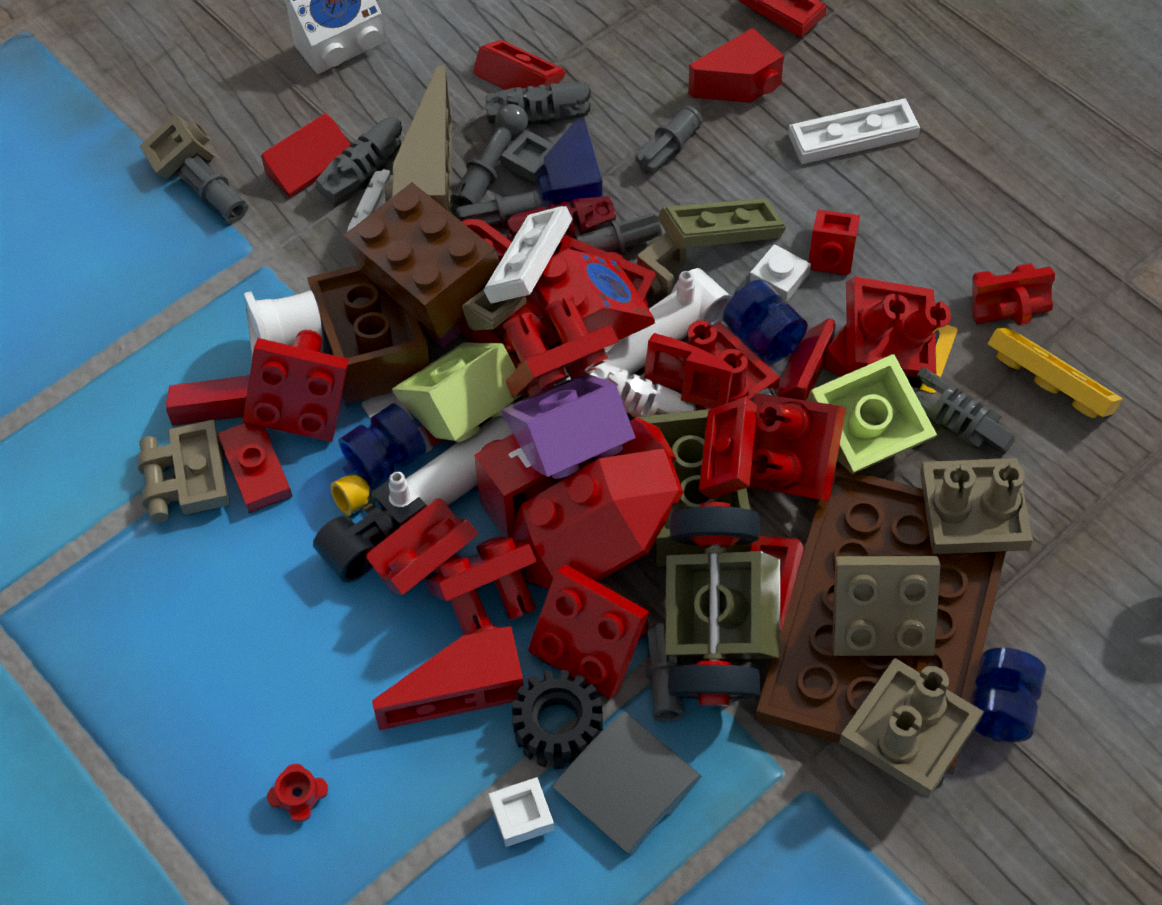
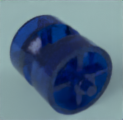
[723,279,808,364]
[338,403,427,489]
[970,647,1046,742]

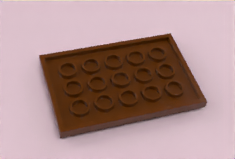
[755,467,1006,775]

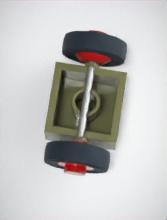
[665,502,780,706]

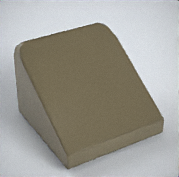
[462,288,527,331]

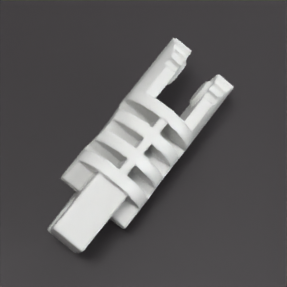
[590,364,697,418]

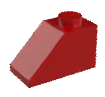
[688,28,784,103]

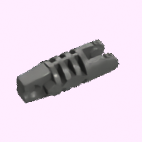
[486,82,591,124]
[316,116,402,203]
[915,366,1015,455]

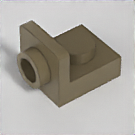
[139,114,215,180]

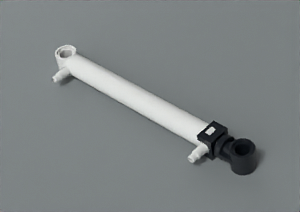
[313,268,733,583]

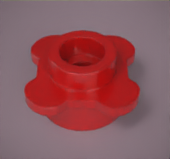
[267,764,328,822]

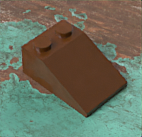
[307,265,430,405]

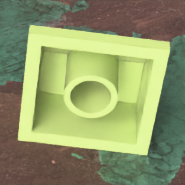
[392,343,525,442]
[806,354,937,474]

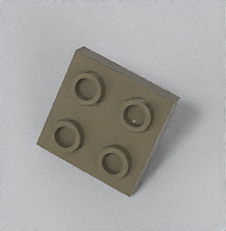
[920,458,1033,554]
[832,556,940,656]
[839,658,984,799]

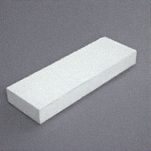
[788,98,920,165]
[484,206,572,303]

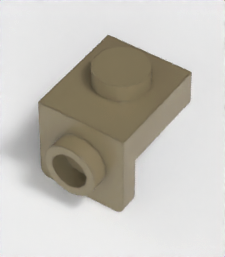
[637,233,686,301]

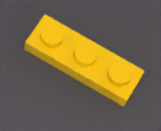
[987,327,1123,418]

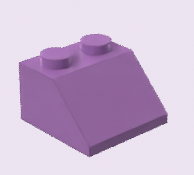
[501,373,636,479]

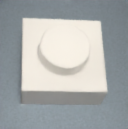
[750,244,811,302]
[488,777,555,847]

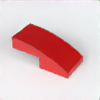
[643,333,734,408]

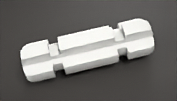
[347,169,393,232]

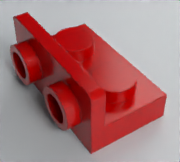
[365,498,479,595]

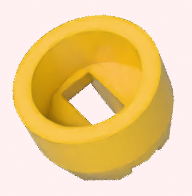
[330,475,370,516]

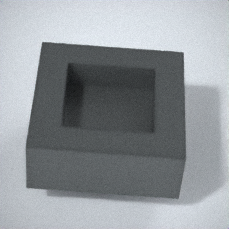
[501,129,560,184]

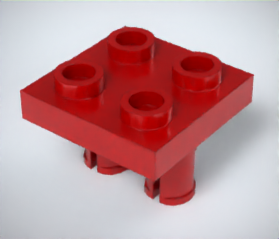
[846,276,951,377]
[503,295,619,398]
[664,320,780,411]
[242,330,349,442]
[750,393,846,501]
[424,535,537,636]
[528,564,649,699]

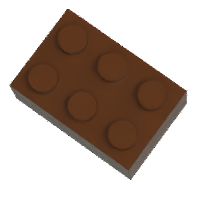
[343,182,500,338]

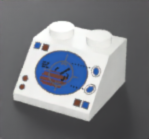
[285,0,386,75]

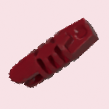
[507,196,616,242]

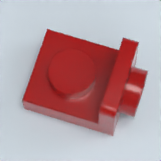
[808,209,860,275]

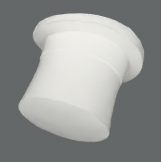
[244,290,324,356]

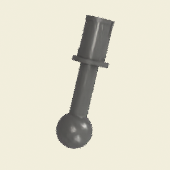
[451,104,528,207]

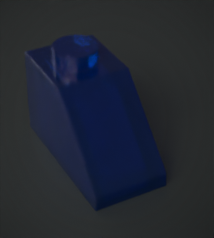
[538,118,603,205]

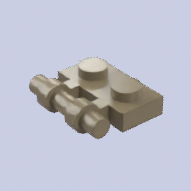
[137,420,230,523]

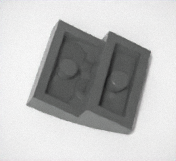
[552,711,702,855]

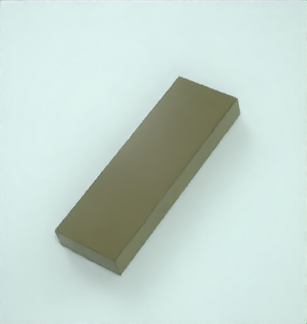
[658,198,786,249]

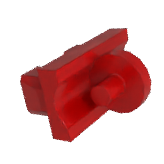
[972,263,1055,326]

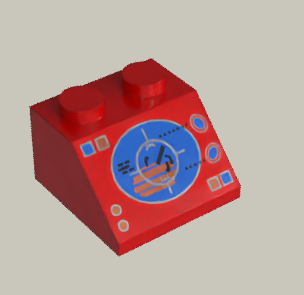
[534,249,655,341]

